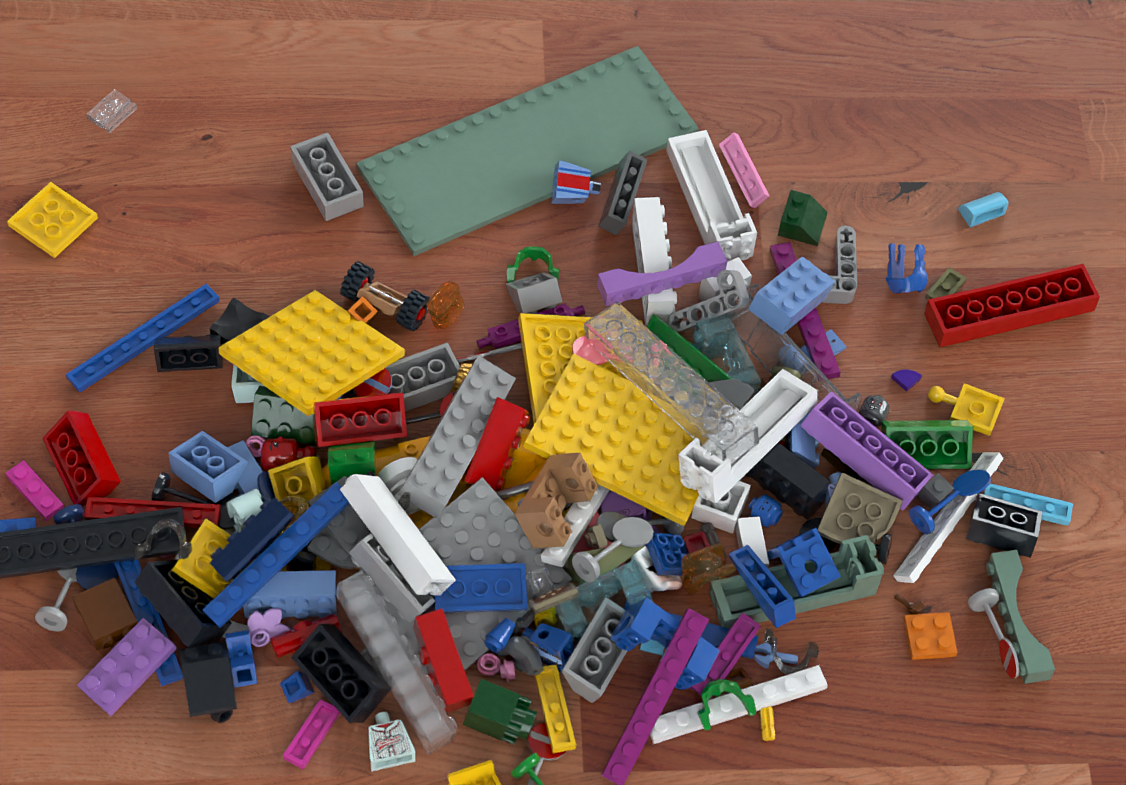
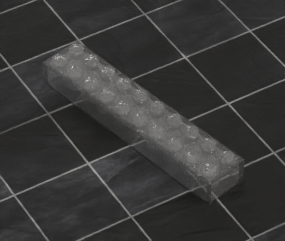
[584,301,759,462]

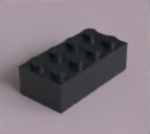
[745,443,830,520]
[134,559,232,647]
[292,624,392,723]

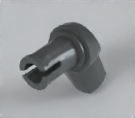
[497,636,543,675]

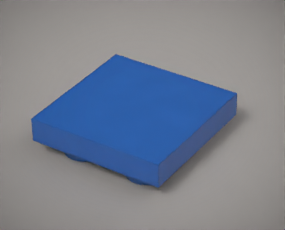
[646,533,695,576]

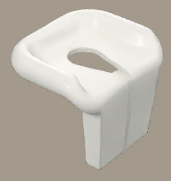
[615,546,682,604]

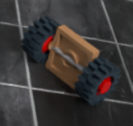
[340,261,431,332]

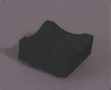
[209,298,269,344]

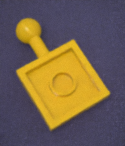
[928,383,1005,436]

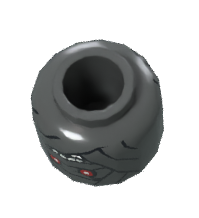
[859,395,890,427]

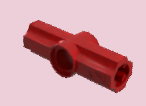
[270,613,342,658]

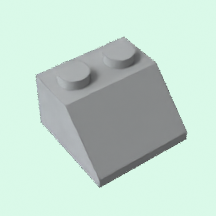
[505,272,562,314]

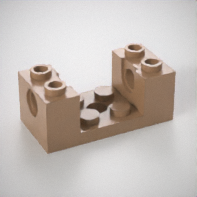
[515,452,598,549]

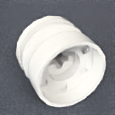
[377,457,421,515]

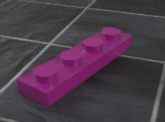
[690,613,761,700]

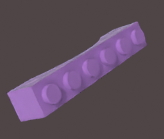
[597,241,727,306]

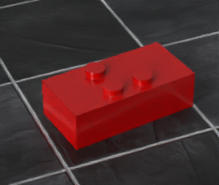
[413,608,474,714]

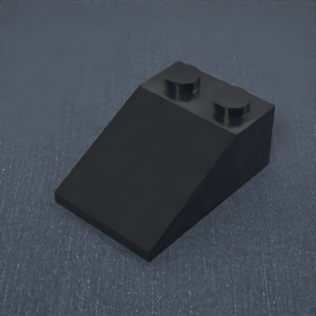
[179,641,237,717]

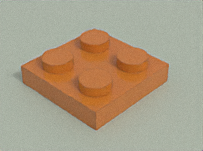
[904,612,958,660]

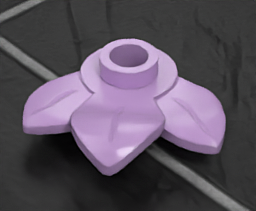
[247,608,291,647]

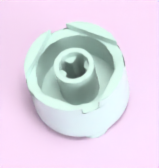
[226,488,263,533]

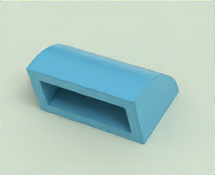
[958,192,1009,227]

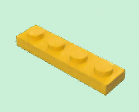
[534,665,576,753]

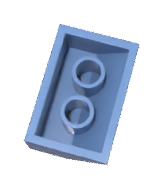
[786,410,819,469]
[169,431,247,503]

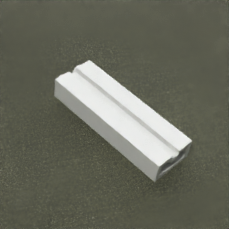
[340,474,455,595]

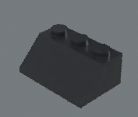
[153,334,223,372]
[966,493,1042,558]

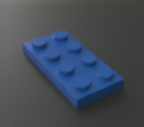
[434,563,528,613]

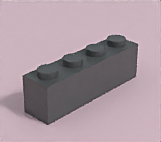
[598,150,647,235]

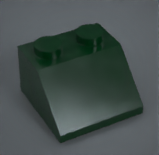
[778,190,828,246]

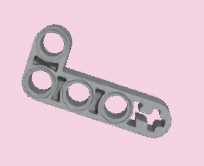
[823,226,857,304]
[668,270,750,331]

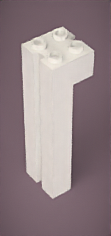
[666,130,757,262]
[678,369,817,504]

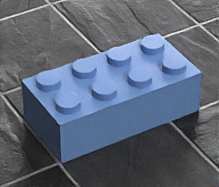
[748,256,835,335]
[243,570,337,619]

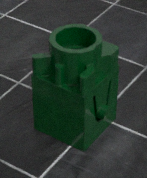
[463,679,537,745]

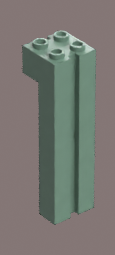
[709,535,884,628]

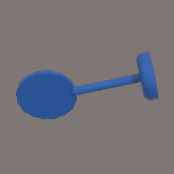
[909,469,991,535]

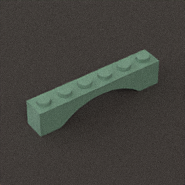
[986,550,1055,684]

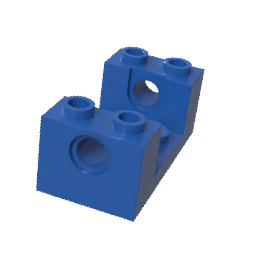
[610,598,720,690]

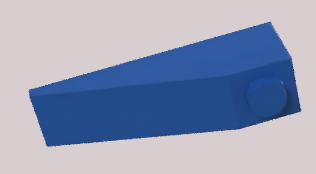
[729,545,796,628]

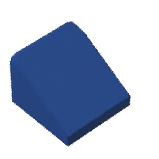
[280,671,315,703]

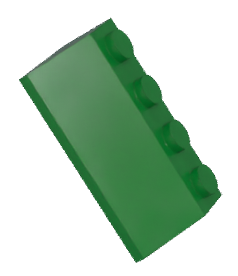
[881,420,973,469]

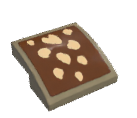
[528,583,578,614]

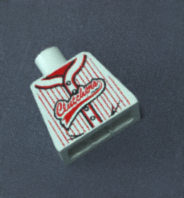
[368,712,415,771]

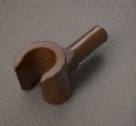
[894,594,925,615]

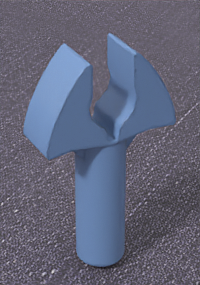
[754,642,798,669]

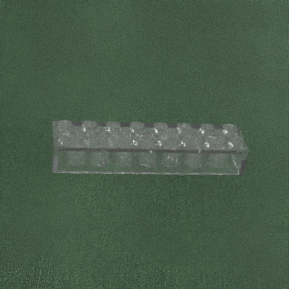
[336,570,458,755]

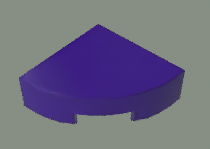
[891,370,922,391]

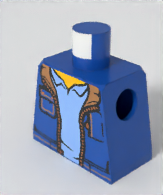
[522,623,575,674]

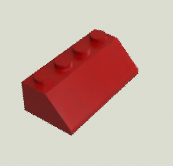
[313,392,407,447]
[465,397,530,492]
[42,410,121,506]

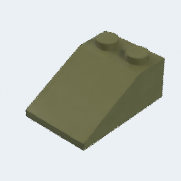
[567,545,644,585]

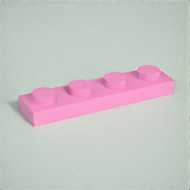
[719,132,769,208]

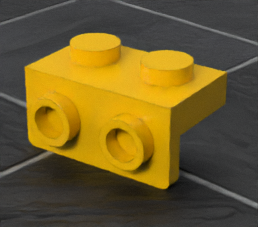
[447,760,501,785]

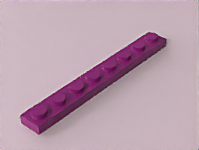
[770,242,841,381]
[601,608,709,785]

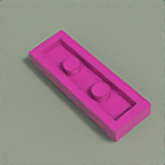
[6,460,64,521]
[283,699,341,770]

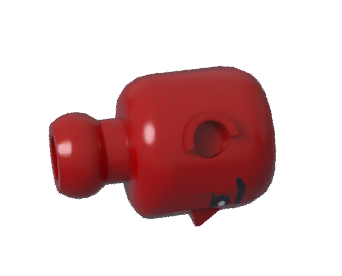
[261,436,316,472]

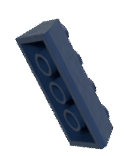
[210,497,296,583]

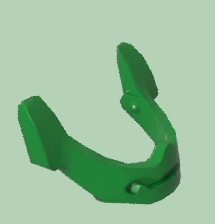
[507,246,559,283]
[697,679,756,731]

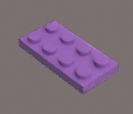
[77,618,177,716]

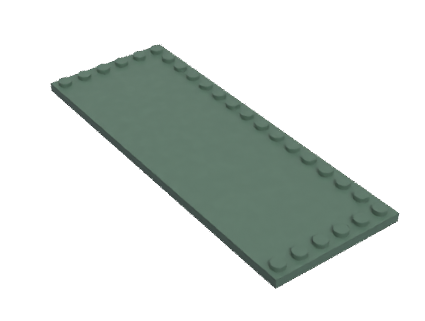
[356,46,699,256]

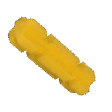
[760,706,775,741]

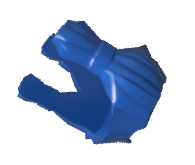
[885,243,928,294]

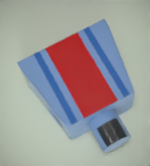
[551,160,601,204]

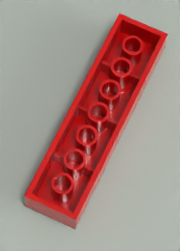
[924,264,1100,348]

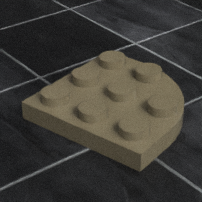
[817,473,903,544]

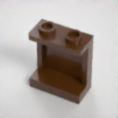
[72,578,138,650]

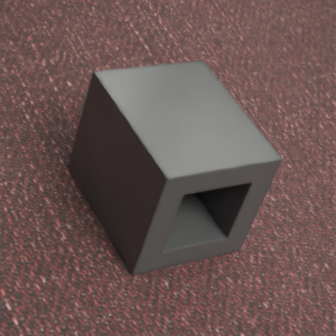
[917,473,954,510]

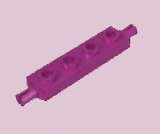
[476,303,585,349]

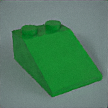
[328,441,376,485]

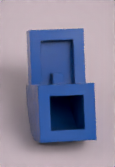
[225,630,257,688]

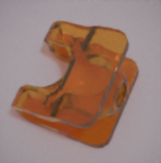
[681,543,735,595]

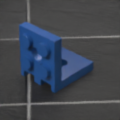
[766,528,841,597]

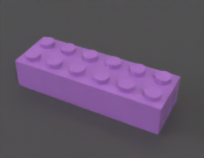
[801,391,934,510]

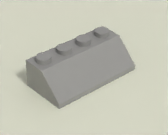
[349,533,435,623]
[562,597,627,703]

